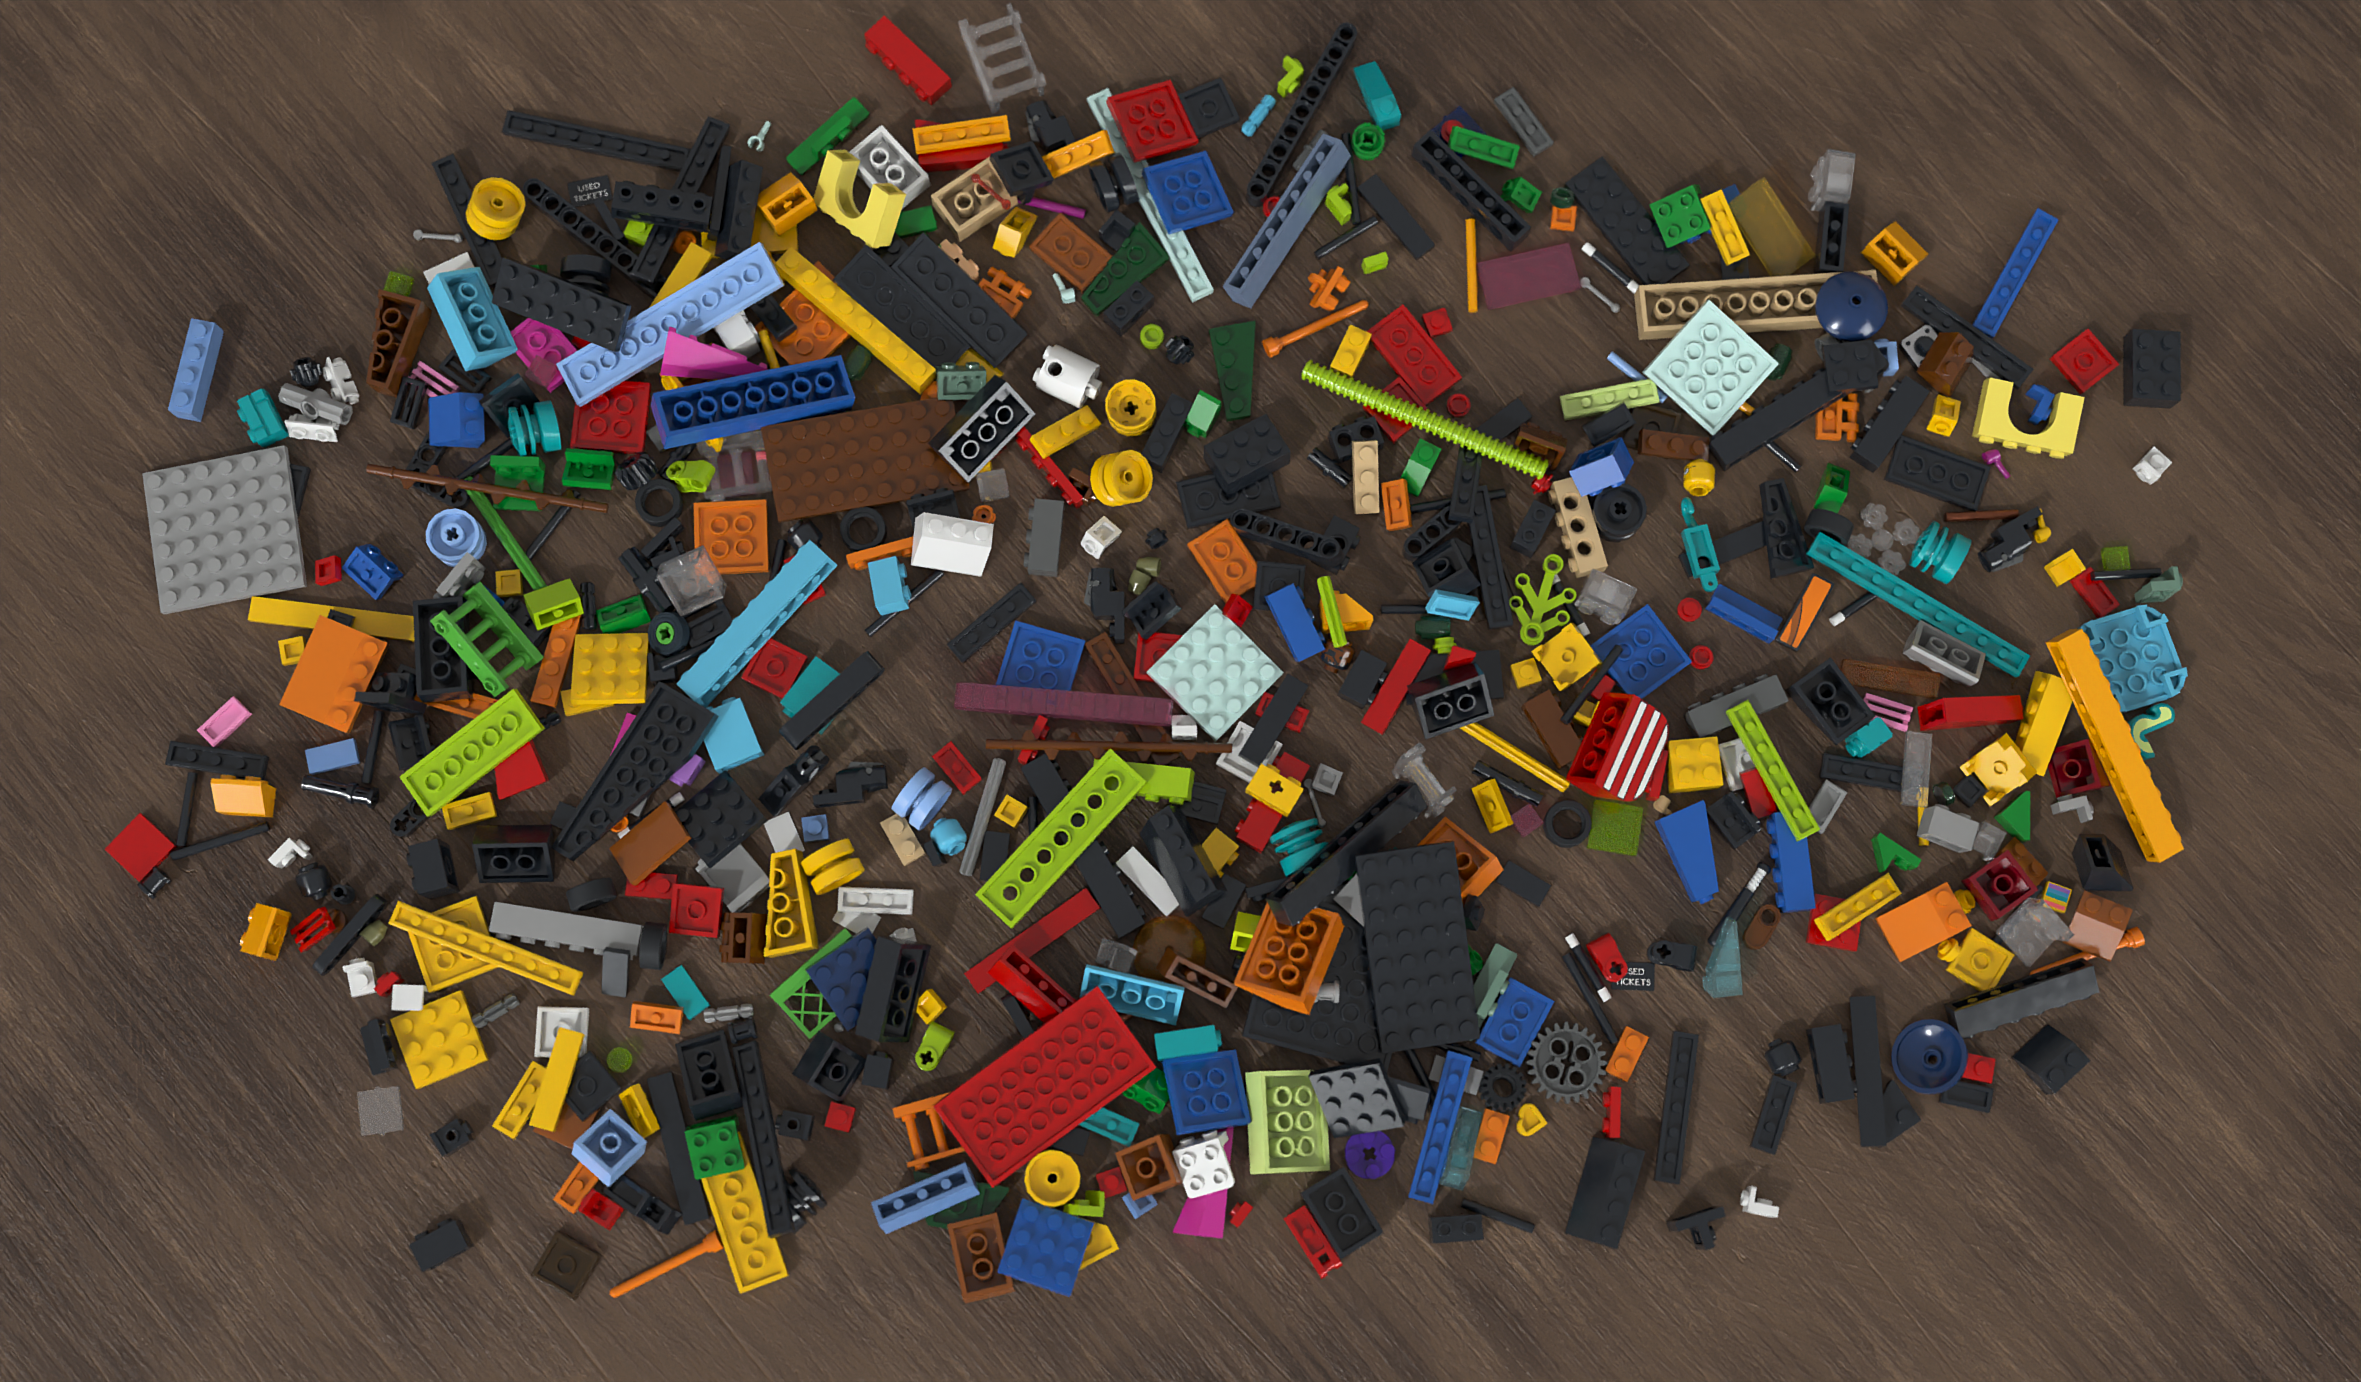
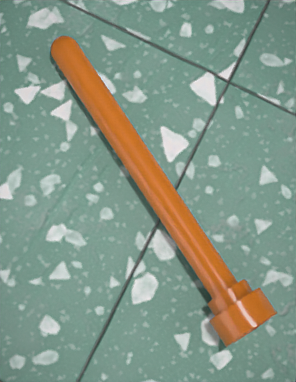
[1262,300,1368,358]
[2029,926,2145,975]
[610,1230,724,1298]

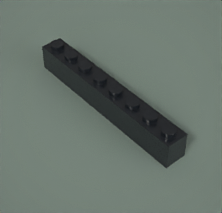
[1709,341,1889,471]
[1021,753,1147,940]
[1265,780,1427,927]

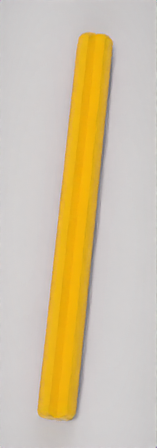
[1460,722,1570,792]

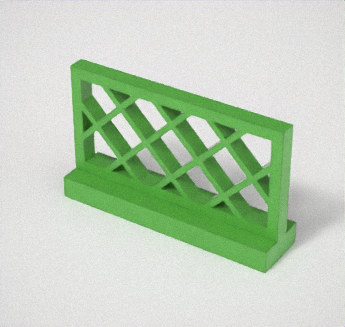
[770,928,853,1039]

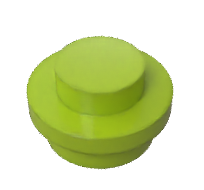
[1432,637,1457,654]

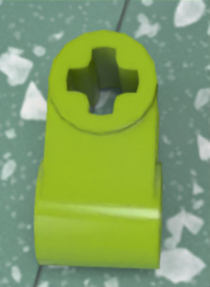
[666,460,716,493]
[915,1021,955,1071]

